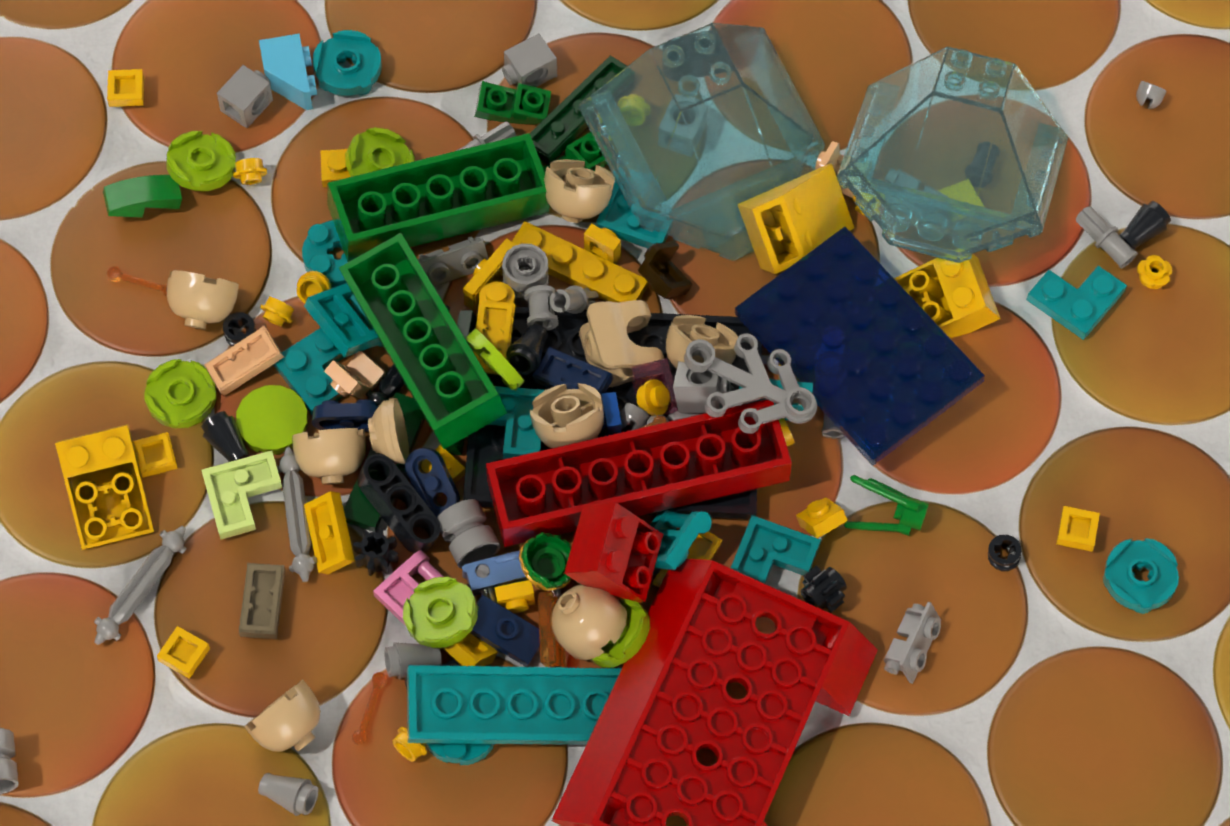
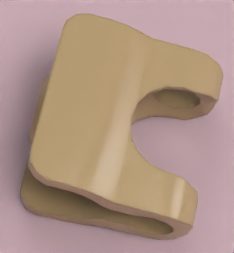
[579,300,666,387]

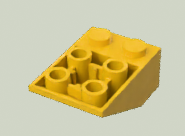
[737,163,854,274]
[869,245,1001,353]
[55,424,154,550]

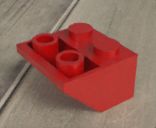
[564,502,663,603]

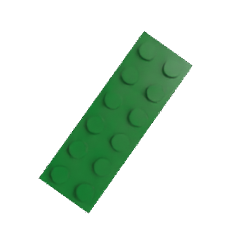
[327,133,550,262]
[339,233,507,449]

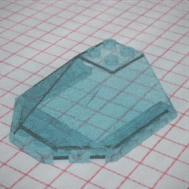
[578,23,825,261]
[837,46,1068,263]

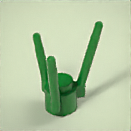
[844,475,929,536]

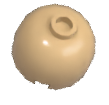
[544,159,615,223]
[167,270,239,329]
[666,315,738,369]
[530,383,604,448]
[292,428,366,485]
[550,584,627,660]
[244,680,321,752]

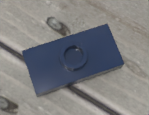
[532,347,613,394]
[470,595,546,667]

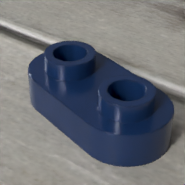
[312,400,378,432]
[405,448,460,517]

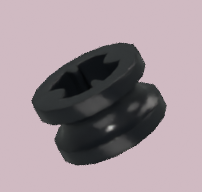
[223,312,256,346]
[988,535,1022,571]

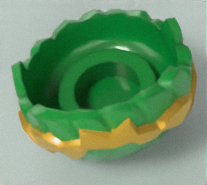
[519,532,572,591]

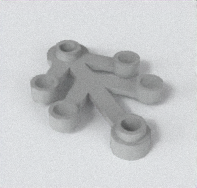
[684,333,817,434]

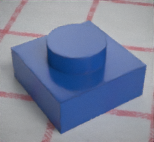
[601,392,622,436]

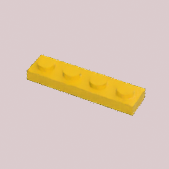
[512,221,648,303]

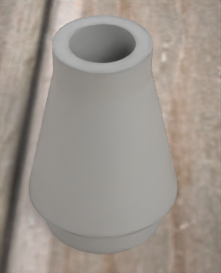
[384,642,441,680]
[258,773,318,816]

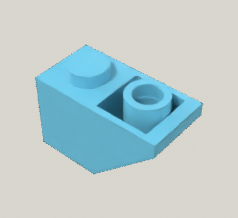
[259,33,317,110]

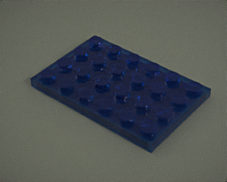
[735,227,985,466]

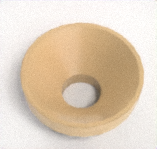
[368,398,409,465]

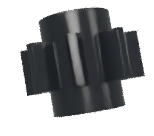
[353,528,399,576]
[801,566,847,613]

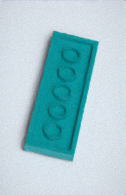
[407,665,622,745]

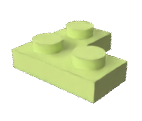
[201,450,282,540]

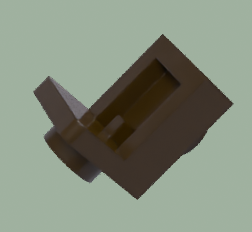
[638,241,693,299]

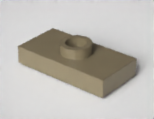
[239,563,285,639]

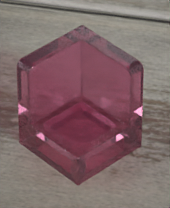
[632,358,678,417]

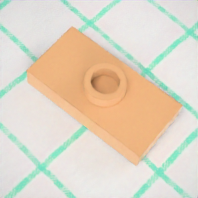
[204,326,284,396]

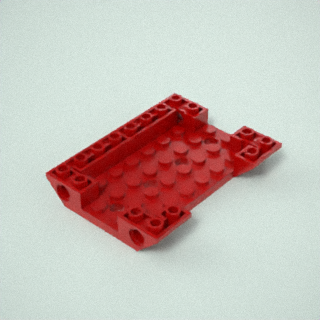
[551,559,878,826]

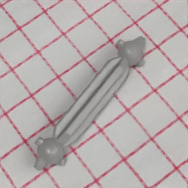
[277,447,317,582]
[94,526,187,645]

